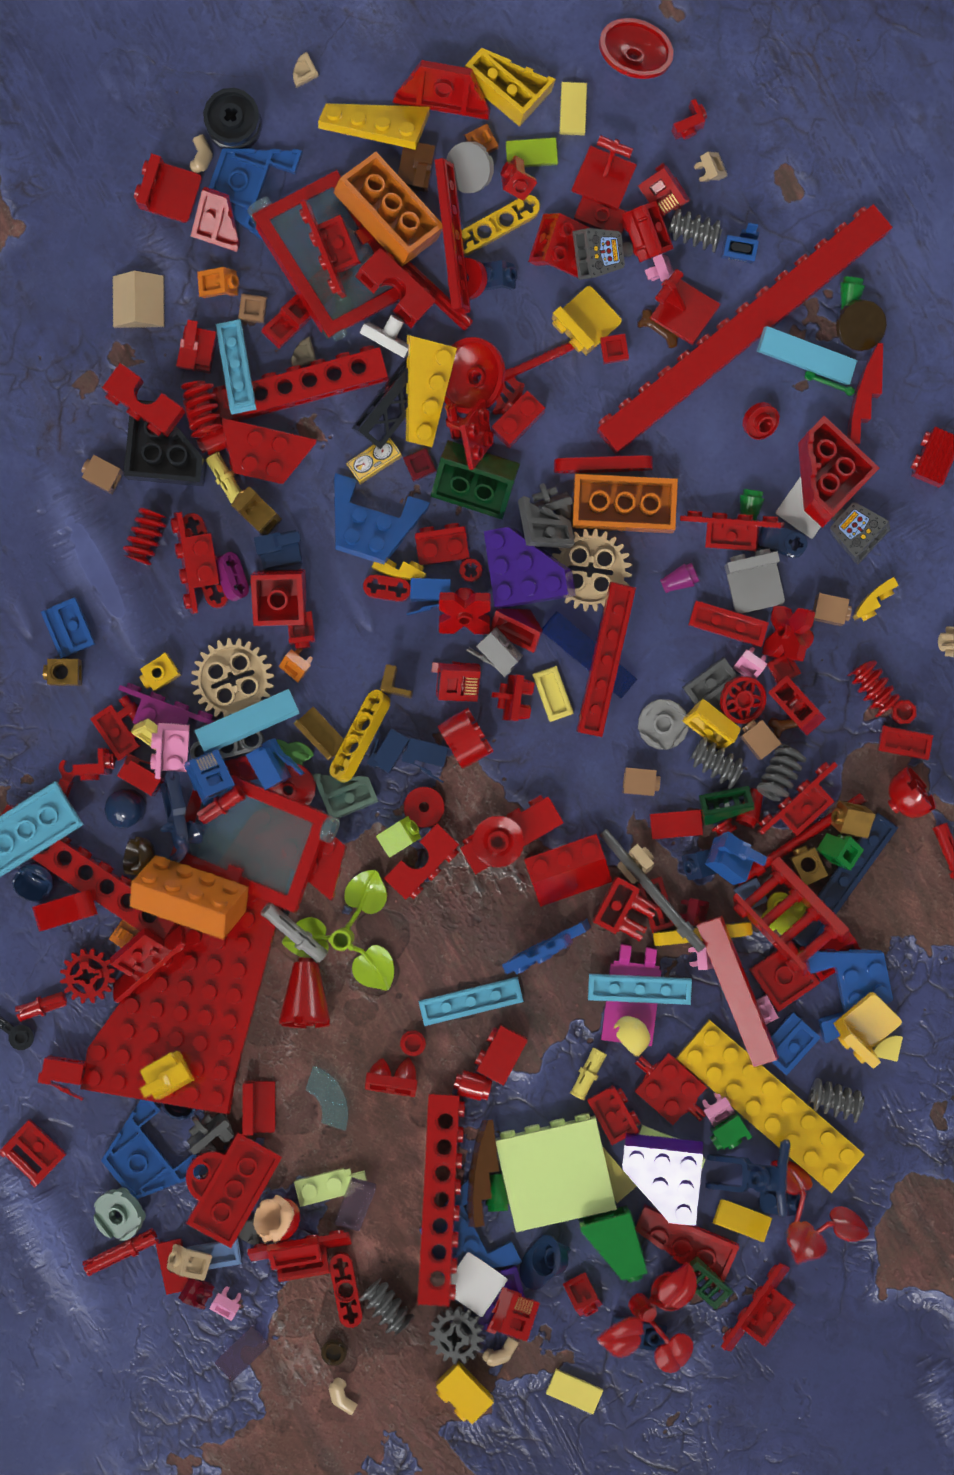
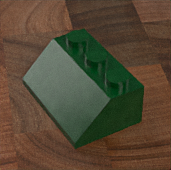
[430,440,520,520]

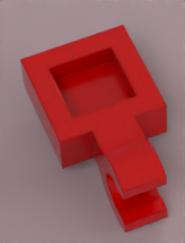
[58,760,76,798]

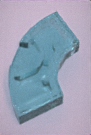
[305,1065,348,1131]

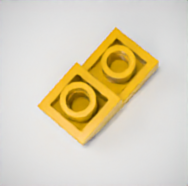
[372,559,426,581]
[852,577,899,622]
[712,1199,772,1242]

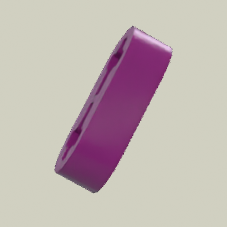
[215,552,249,601]

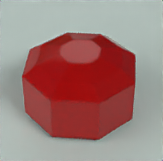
[891,700,917,724]

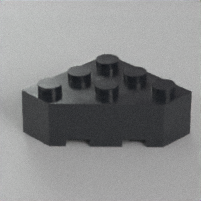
[124,400,206,486]

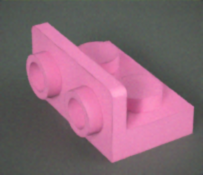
[151,723,189,779]

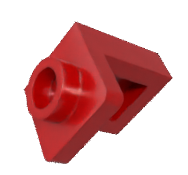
[672,99,707,140]
[500,155,537,200]
[288,611,316,649]

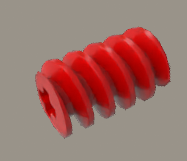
[181,381,222,438]
[123,508,167,565]
[847,660,900,717]

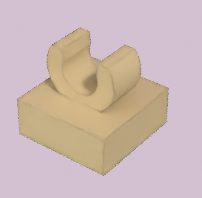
[694,152,728,182]

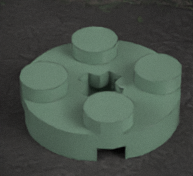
[93,1187,146,1241]

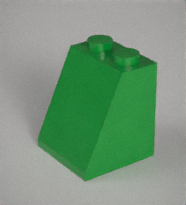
[578,1205,647,1282]

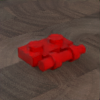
[90,695,141,761]

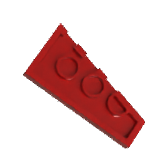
[635,1204,740,1292]

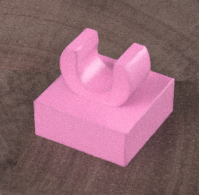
[645,254,674,282]
[733,647,767,679]
[688,947,713,970]
[756,995,779,1024]
[702,1093,735,1127]
[209,1286,241,1321]

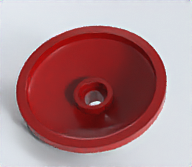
[599,18,674,79]
[444,337,505,414]

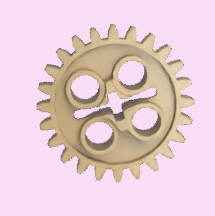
[552,529,632,611]
[191,638,275,717]

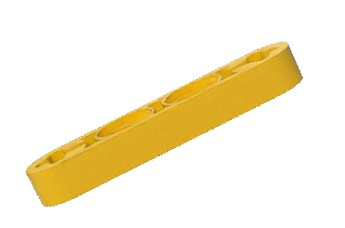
[461,195,540,257]
[330,690,391,783]
[653,922,753,946]

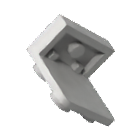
[725,549,785,614]

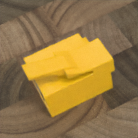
[140,1051,195,1099]

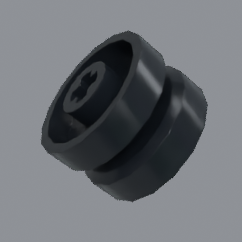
[203,88,262,150]

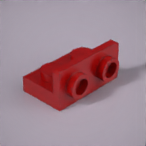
[415,523,469,566]

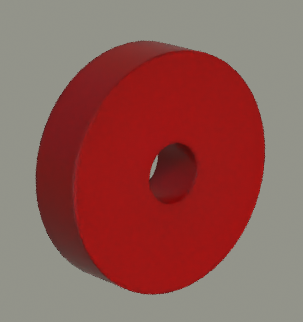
[448,258,487,300]
[404,787,444,828]

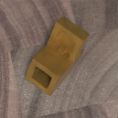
[231,486,282,536]

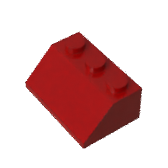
[523,834,612,907]

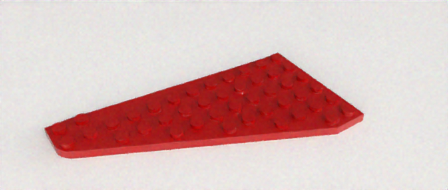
[80,807,297,1114]

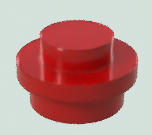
[400,1030,426,1056]

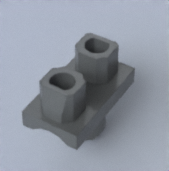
[532,483,573,519]
[187,1113,234,1155]

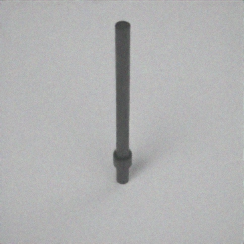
[599,829,706,953]

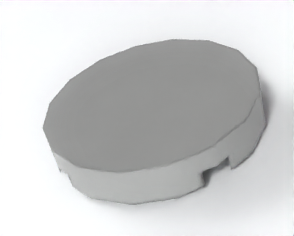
[446,141,494,193]
[638,699,689,750]

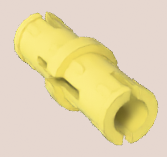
[205,452,242,504]
[570,1047,607,1100]

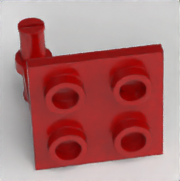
[571,135,637,210]
[650,269,721,345]
[445,399,494,470]

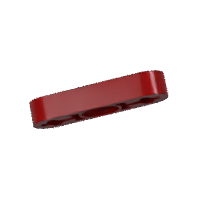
[329,1252,363,1328]

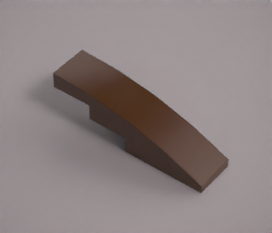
[467,1119,499,1227]

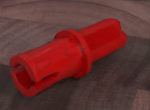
[197,785,246,824]
[15,992,67,1022]

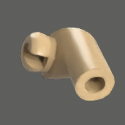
[190,134,213,173]
[483,1336,519,1367]
[329,1378,358,1415]

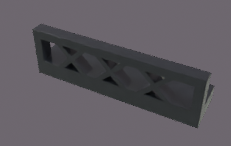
[351,356,408,449]

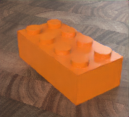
[333,152,443,267]
[572,474,678,533]
[130,855,248,939]

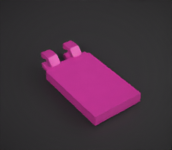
[601,944,662,1047]

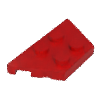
[393,60,490,120]
[220,417,317,484]
[256,817,347,901]

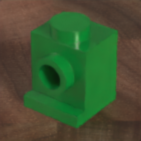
[816,833,864,871]
[710,1112,752,1150]

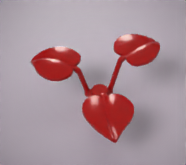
[770,1160,869,1264]
[597,1261,697,1373]

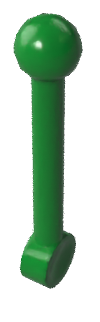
[804,371,855,396]

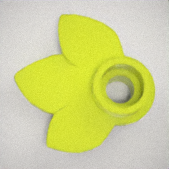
[761,892,807,935]

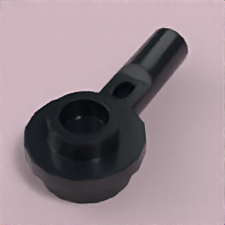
[0,1016,34,1050]

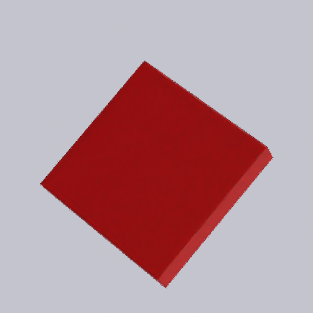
[749,941,820,1012]

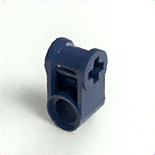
[758,527,808,558]

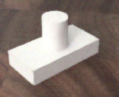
[360,315,408,358]

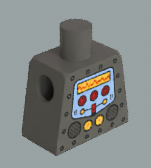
[572,228,633,280]
[830,502,891,565]

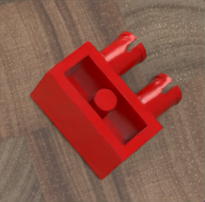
[592,876,659,942]

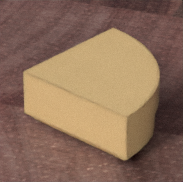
[293,52,319,88]

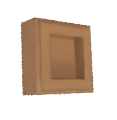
[238,294,267,323]

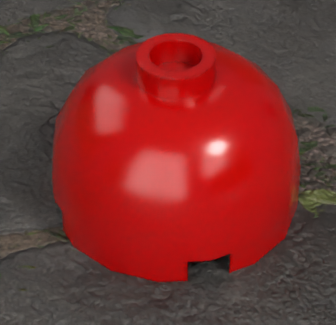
[888,766,937,818]

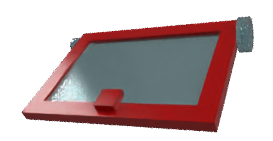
[247,170,400,342]
[170,773,339,913]

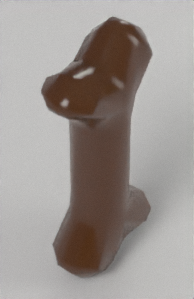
[637,309,679,348]
[768,717,798,739]

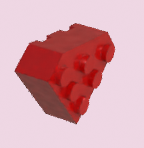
[798,416,880,528]

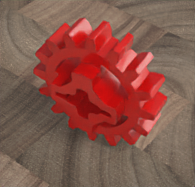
[60,948,117,1004]

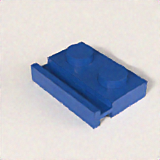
[41,597,96,659]
[771,1012,821,1075]

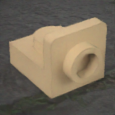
[167,1244,212,1281]

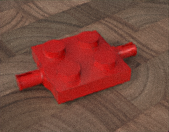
[634,1052,707,1125]

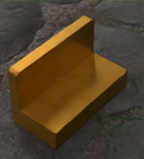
[380,664,413,699]
[293,707,344,761]

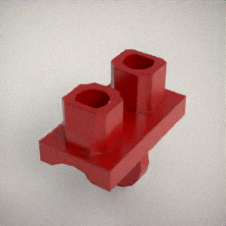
[491,675,535,721]

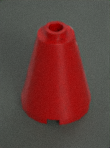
[279,957,330,1028]

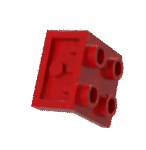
[528,213,590,278]

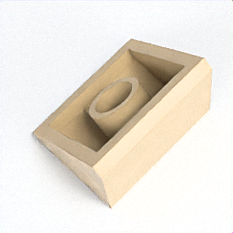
[113,271,164,328]

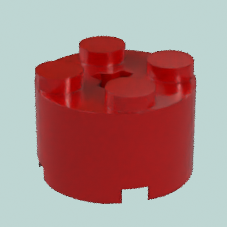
[438,708,494,769]

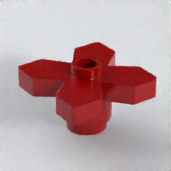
[439,588,491,634]
[762,606,815,661]

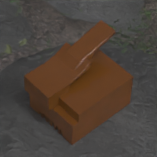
[398,143,435,193]

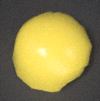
[614,1016,650,1056]

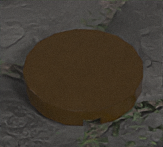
[836,299,887,351]

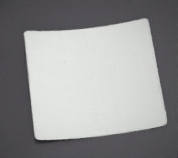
[776,477,821,539]
[452,1252,507,1317]

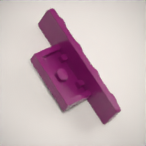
[118,683,215,725]

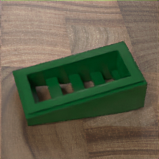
[699,786,755,825]
[689,1256,734,1310]

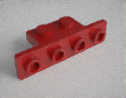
[299,199,361,298]
[680,510,785,551]
[171,512,219,614]
[757,762,838,836]
[110,926,186,1003]
[247,1230,352,1282]
[721,1262,796,1352]

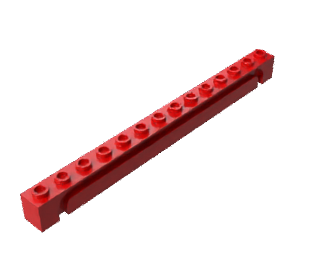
[597,204,893,455]

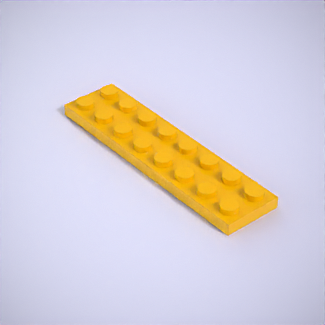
[676,1020,865,1193]

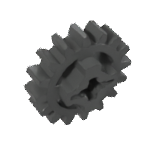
[429,1306,486,1364]

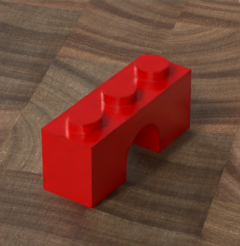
[355,248,436,329]
[102,363,186,437]
[384,823,459,900]

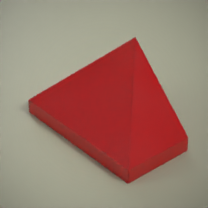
[490,608,543,653]

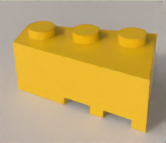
[465,48,556,127]

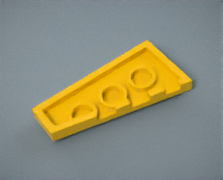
[318,103,430,150]
[406,335,457,447]

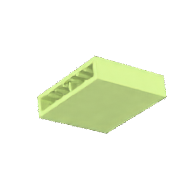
[495,1113,617,1232]

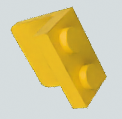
[552,286,621,356]
[833,992,902,1069]

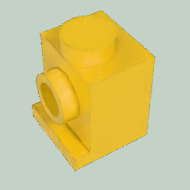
[139,653,182,692]

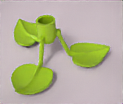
[282,870,394,991]

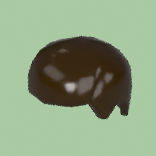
[123,836,156,875]

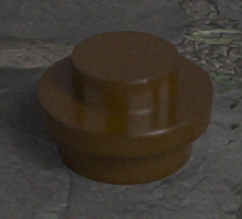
[321,1339,347,1366]

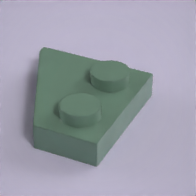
[313,774,379,821]

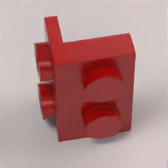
[72,748,115,781]
[587,1085,641,1145]

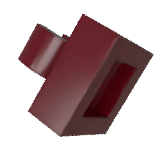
[678,898,710,925]
[178,1278,215,1310]

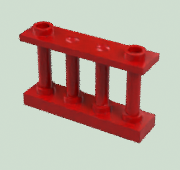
[733,857,850,977]

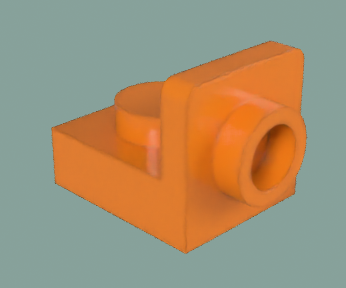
[197,267,239,298]

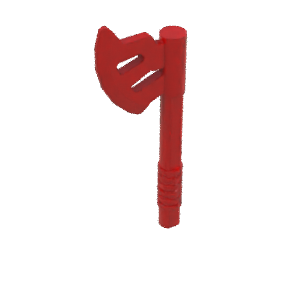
[492,342,574,415]

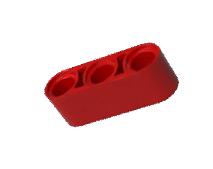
[32,889,98,932]

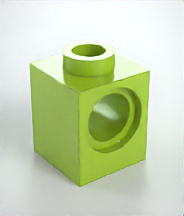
[376,816,422,858]

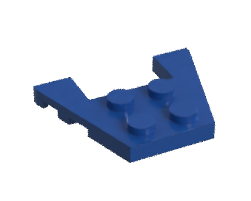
[209,148,303,243]
[334,473,430,565]
[502,919,591,974]
[806,949,893,1043]
[101,1099,208,1199]
[419,1179,522,1276]

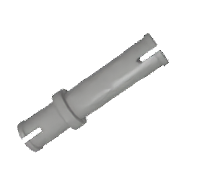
[260,902,328,963]

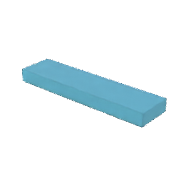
[216,319,256,415]
[757,326,857,385]
[195,689,300,754]
[588,973,692,1005]
[418,977,524,1026]

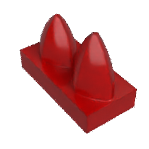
[365,1057,418,1097]

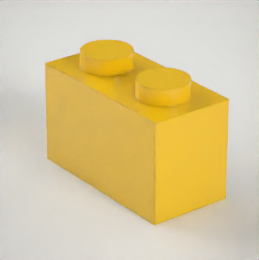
[436,1361,494,1424]

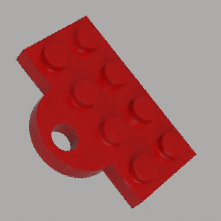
[186,1132,282,1248]

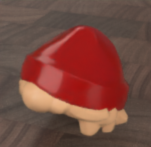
[253,1195,300,1243]

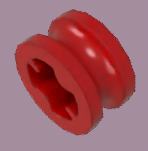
[459,559,482,582]
[711,818,737,837]

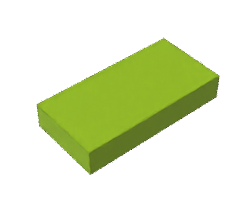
[506,138,558,167]

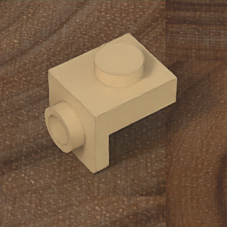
[617,844,654,884]

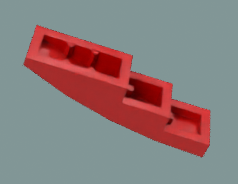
[261,268,353,349]
[847,343,883,447]

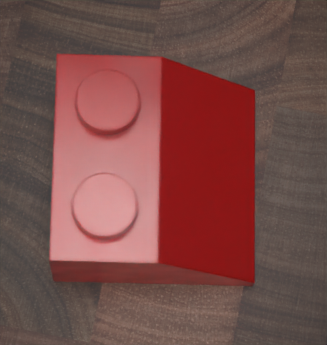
[250,569,306,626]

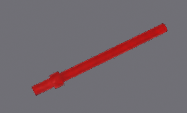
[738,793,866,887]

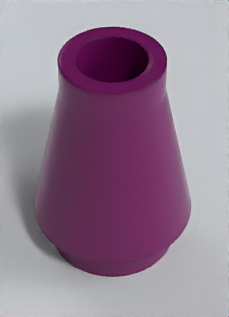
[660,563,700,593]

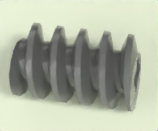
[668,208,723,253]
[688,737,745,789]
[757,744,807,802]
[807,1078,865,1123]
[359,1278,415,1335]

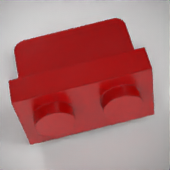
[134,153,202,223]

